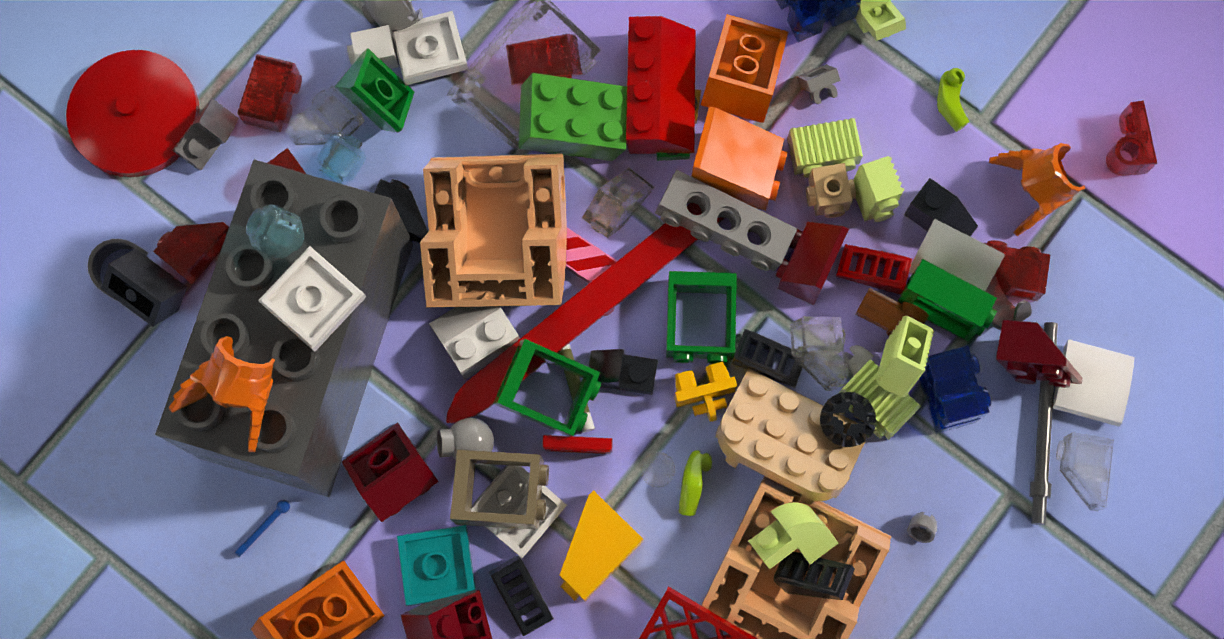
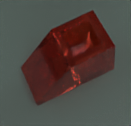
[984,240,1051,301]

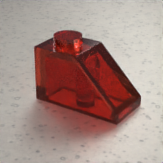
[153,222,229,284]

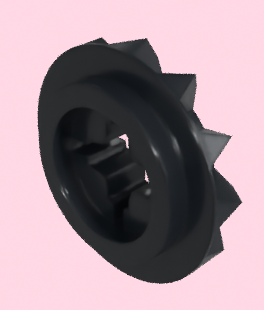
[820,392,876,447]

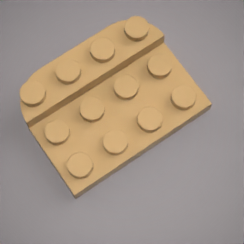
[716,368,865,505]

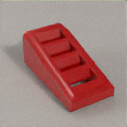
[836,244,912,295]

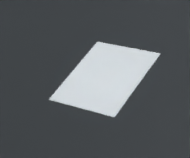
[909,219,1005,291]

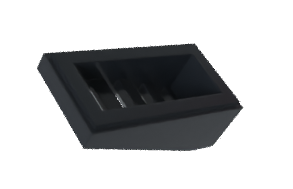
[732,329,807,388]
[774,552,855,600]
[488,555,554,636]

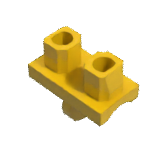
[674,362,737,422]

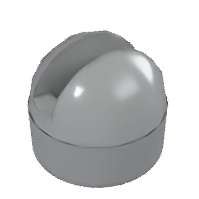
[844,345,874,375]
[907,512,937,543]

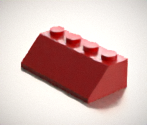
[626,16,696,154]

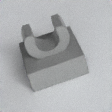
[797,64,841,104]

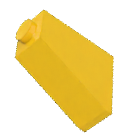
[559,490,643,602]

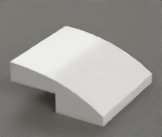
[1053,339,1135,427]
[471,465,567,558]

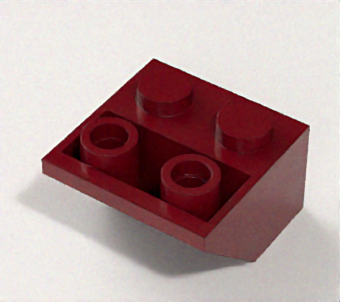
[996,320,1083,388]
[401,590,492,639]

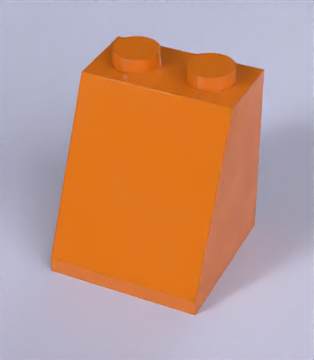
[691,106,788,211]

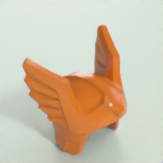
[989,143,1085,236]
[169,336,275,452]

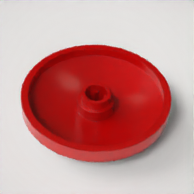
[66,50,200,177]

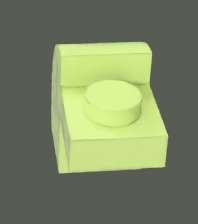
[849,0,906,41]
[748,502,838,570]

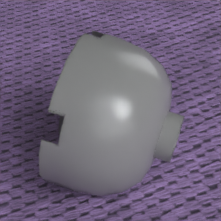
[362,0,423,31]

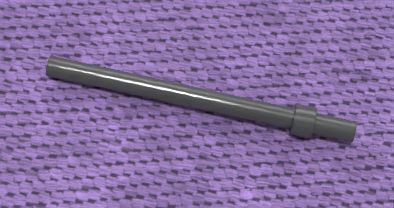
[1029,322,1058,525]

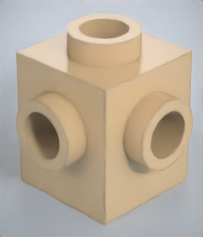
[806,163,856,218]

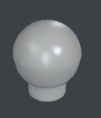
[437,417,494,465]

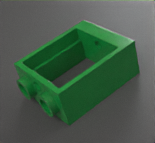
[897,259,997,342]
[666,271,737,364]
[493,339,601,436]

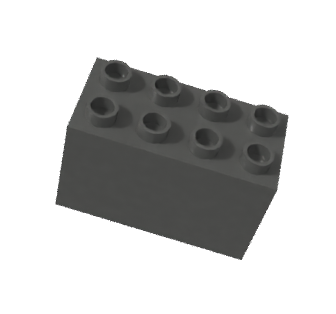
[155,159,413,497]

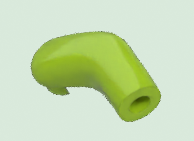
[937,68,970,132]
[678,450,712,516]

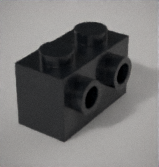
[101,249,187,327]

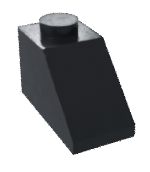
[904,178,978,237]
[374,179,428,244]

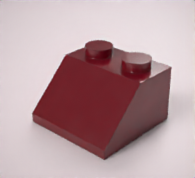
[776,222,849,305]
[342,422,439,522]

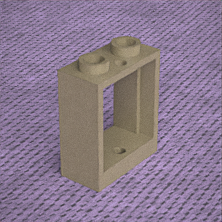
[450,450,549,530]

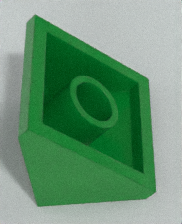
[335,48,415,133]

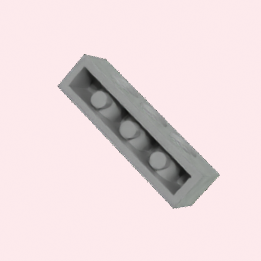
[655,169,798,271]

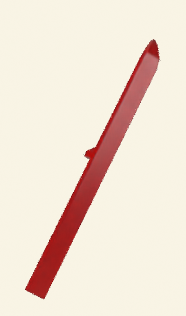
[446,203,725,423]

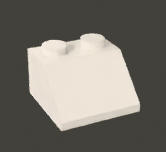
[429,306,520,380]

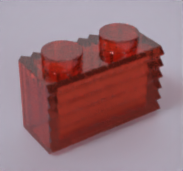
[506,34,582,85]
[237,54,302,132]

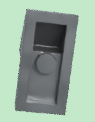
[172,98,239,170]

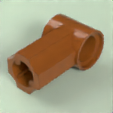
[855,287,929,336]

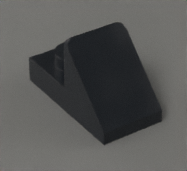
[589,349,658,395]

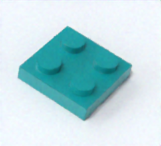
[397,525,476,606]

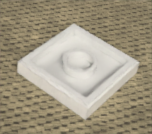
[391,11,468,86]
[258,246,366,352]

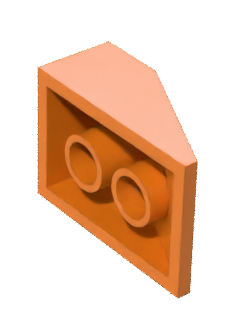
[700,14,788,123]
[250,560,385,639]

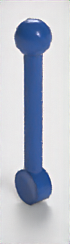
[234,500,290,557]

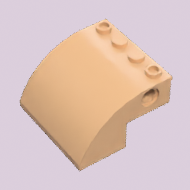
[420,154,567,308]
[696,476,891,639]

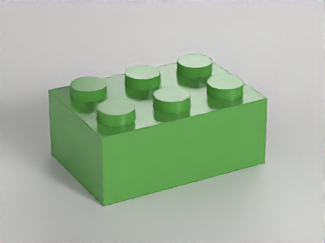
[519,73,627,161]

